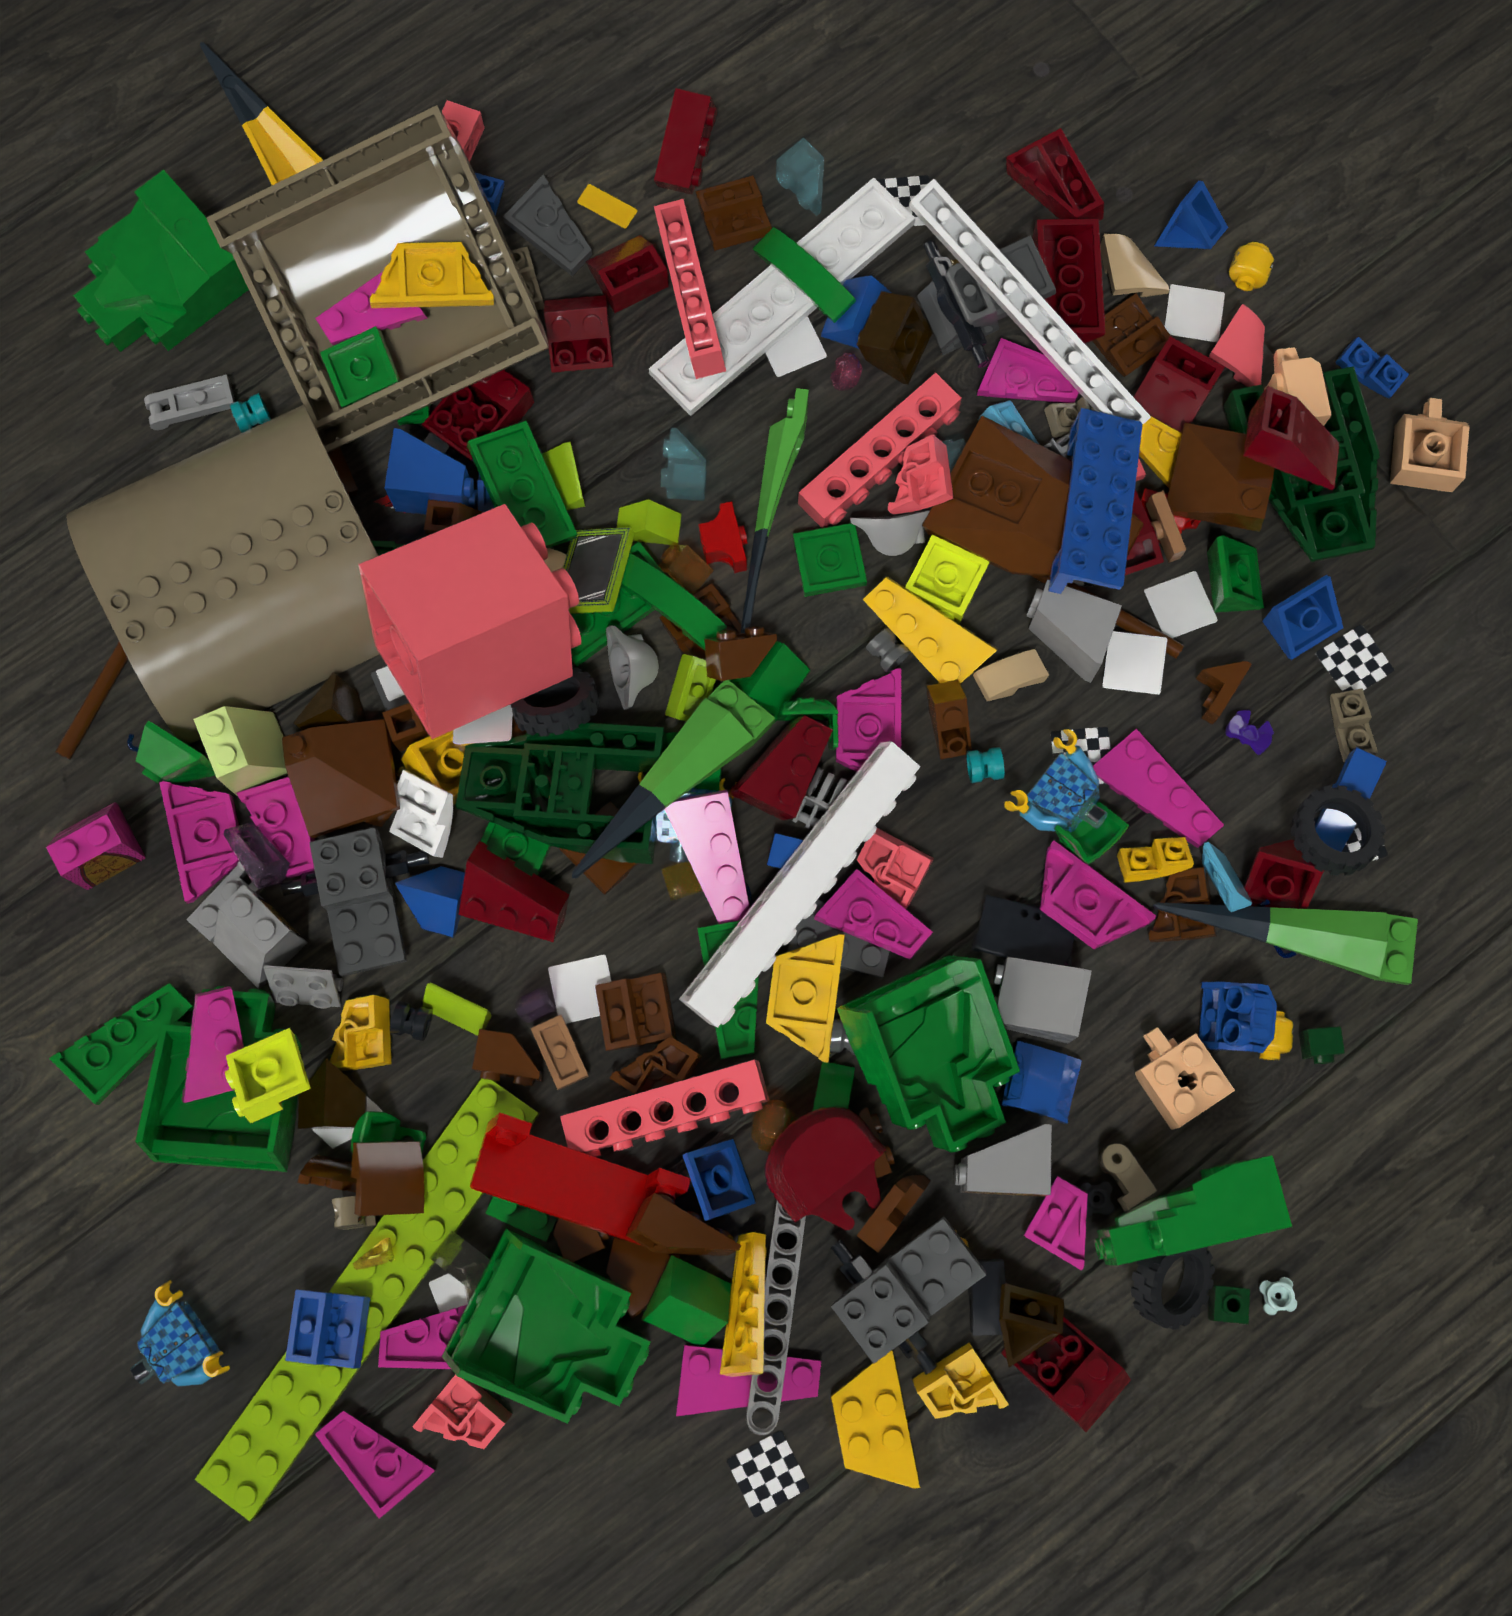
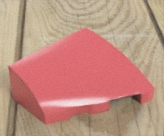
[412,1374,512,1449]

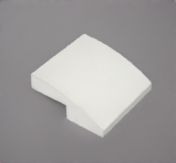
[389,770,453,858]

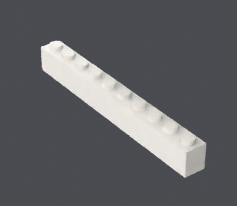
[909,179,1151,424]
[679,741,920,1028]

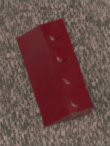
[1032,219,1106,350]

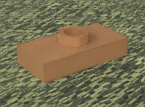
[1146,491,1186,563]
[531,1015,589,1090]

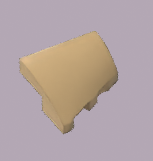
[1100,234,1169,297]

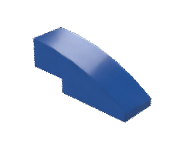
[1315,747,1387,852]

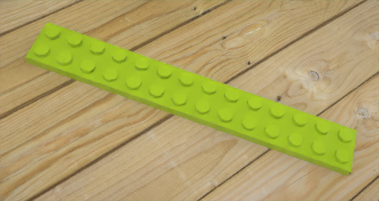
[195,1079,539,1521]

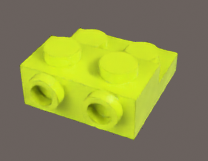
[905,535,989,624]
[225,1028,311,1123]

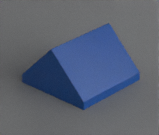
[821,275,891,349]
[1262,575,1343,660]
[683,1139,756,1221]

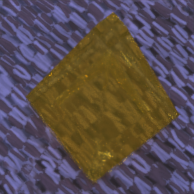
[661,861,702,901]
[353,1238,394,1270]

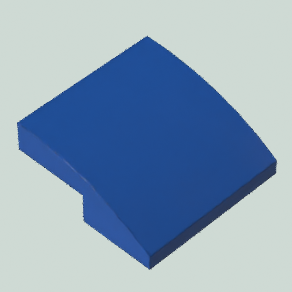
[285,1289,370,1369]

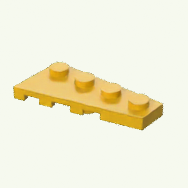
[863,577,998,684]

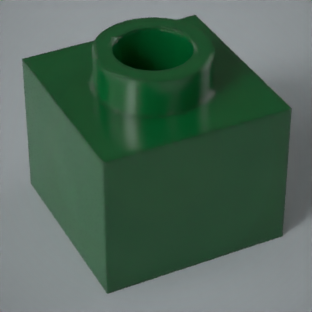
[1299,1027,1345,1064]
[1208,1285,1250,1324]

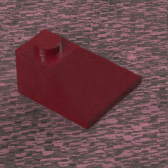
[1243,839,1324,909]

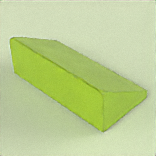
[542,442,585,510]
[665,654,716,722]
[423,982,492,1036]

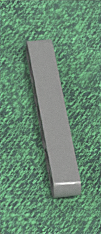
[746,1201,806,1435]

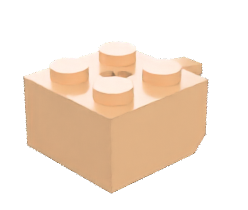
[1264,347,1331,426]
[1390,398,1469,492]
[1135,1027,1235,1130]

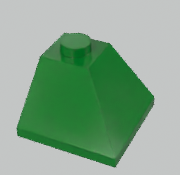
[135,720,216,784]

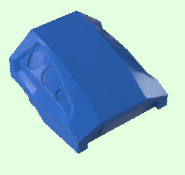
[1199,982,1277,1053]
[1001,1041,1082,1124]

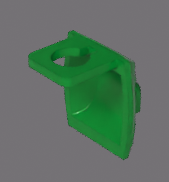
[776,697,838,750]
[1054,801,1129,865]
[351,1111,426,1153]

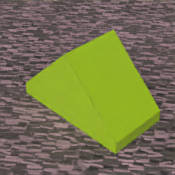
[617,499,682,546]

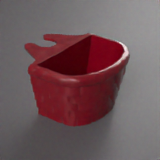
[764,1107,886,1230]

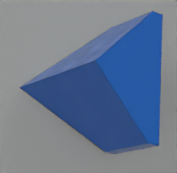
[1154,181,1228,249]
[395,866,465,938]

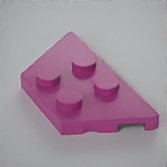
[836,668,901,772]
[159,781,245,904]
[1040,840,1156,949]

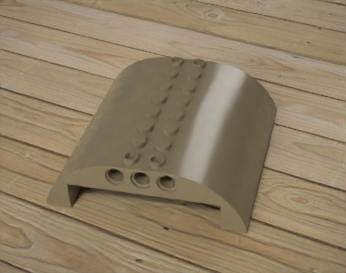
[206,105,549,453]
[66,405,380,746]

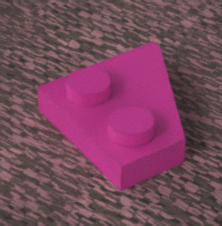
[1024,1176,1088,1271]

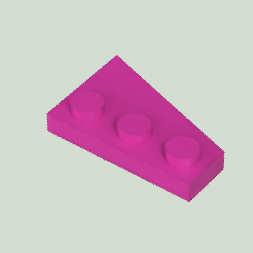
[315,271,428,346]
[977,338,1079,403]
[236,777,315,878]
[814,869,933,959]
[182,986,244,1103]
[378,1304,468,1369]
[315,1411,436,1519]

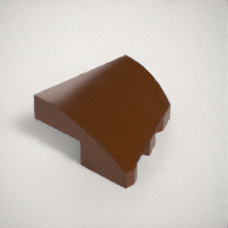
[1149,867,1217,942]
[610,1036,702,1114]
[297,1155,357,1192]
[857,1175,931,1253]

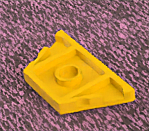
[370,242,494,308]
[766,934,845,1063]
[831,1350,920,1489]

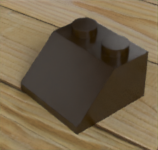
[857,291,932,385]

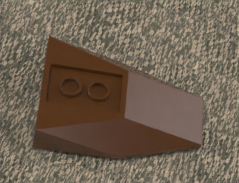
[922,416,1144,577]

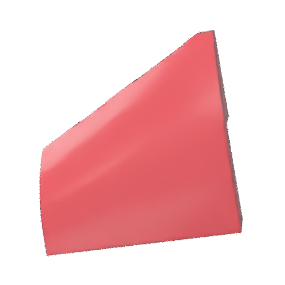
[1209,304,1265,387]
[888,435,953,515]
[857,828,934,909]

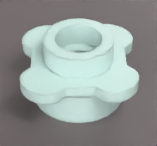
[1259,1277,1297,1315]

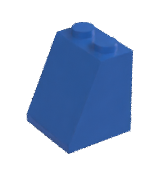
[384,428,478,514]

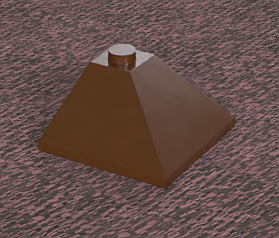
[1167,423,1275,532]
[282,719,400,838]

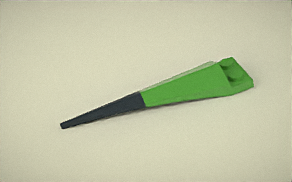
[740,388,809,634]
[572,680,775,879]
[1153,902,1418,985]

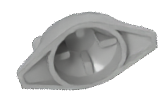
[850,510,930,556]
[606,626,659,710]

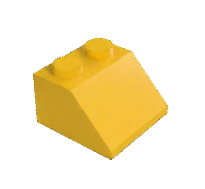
[401,730,474,805]

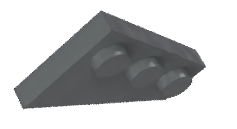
[503,175,592,276]

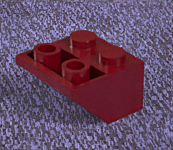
[586,235,669,314]
[544,295,613,373]

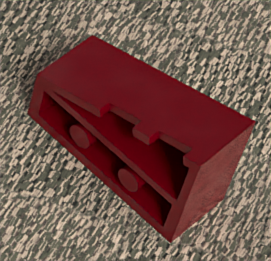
[654,88,717,195]
[1006,128,1104,221]
[728,715,833,820]
[458,841,569,942]

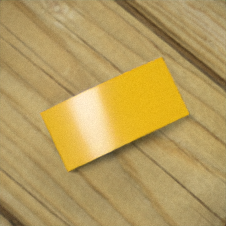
[1117,837,1194,883]

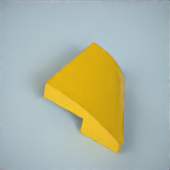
[330,995,391,1071]
[912,1342,1009,1419]

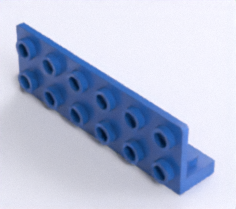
[1048,408,1143,594]

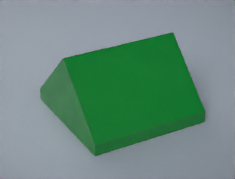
[1207,535,1264,613]
[729,641,810,722]
[641,1255,731,1347]

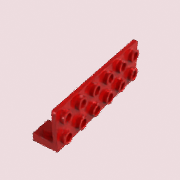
[470,1112,691,1246]

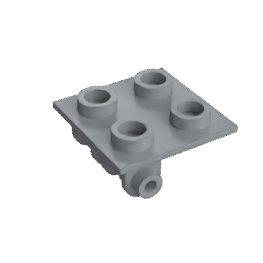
[264,965,343,1009]

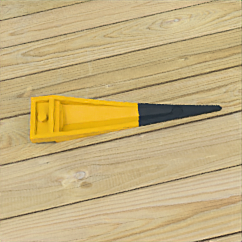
[200,42,323,185]

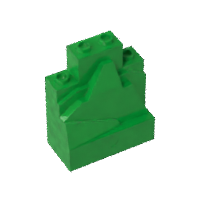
[73,170,249,352]
[837,955,1020,1153]
[135,986,302,1172]
[1094,1155,1292,1266]
[442,1229,651,1424]

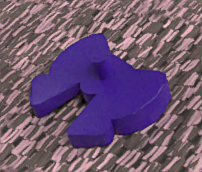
[1225,710,1274,755]

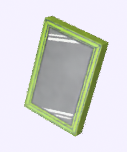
[563,527,635,613]

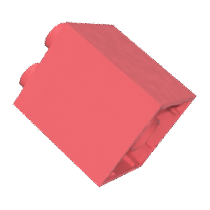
[358,504,581,739]

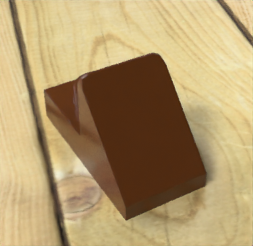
[1196,661,1252,725]

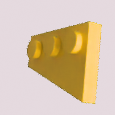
[1139,416,1182,489]

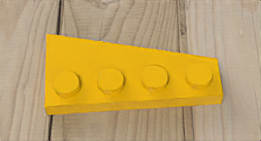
[720,1232,767,1377]

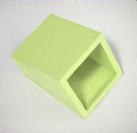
[193,706,288,796]

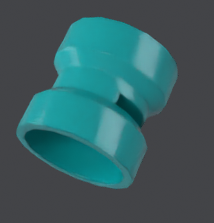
[230,393,271,433]
[966,747,1005,783]

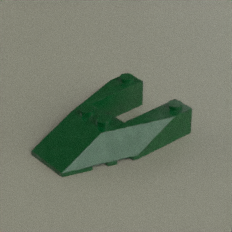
[1224,366,1380,562]
[456,723,668,864]

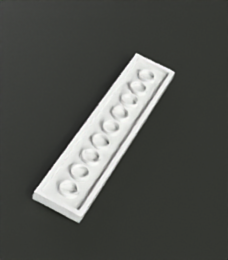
[649,178,916,416]

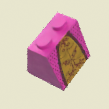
[46,802,146,890]

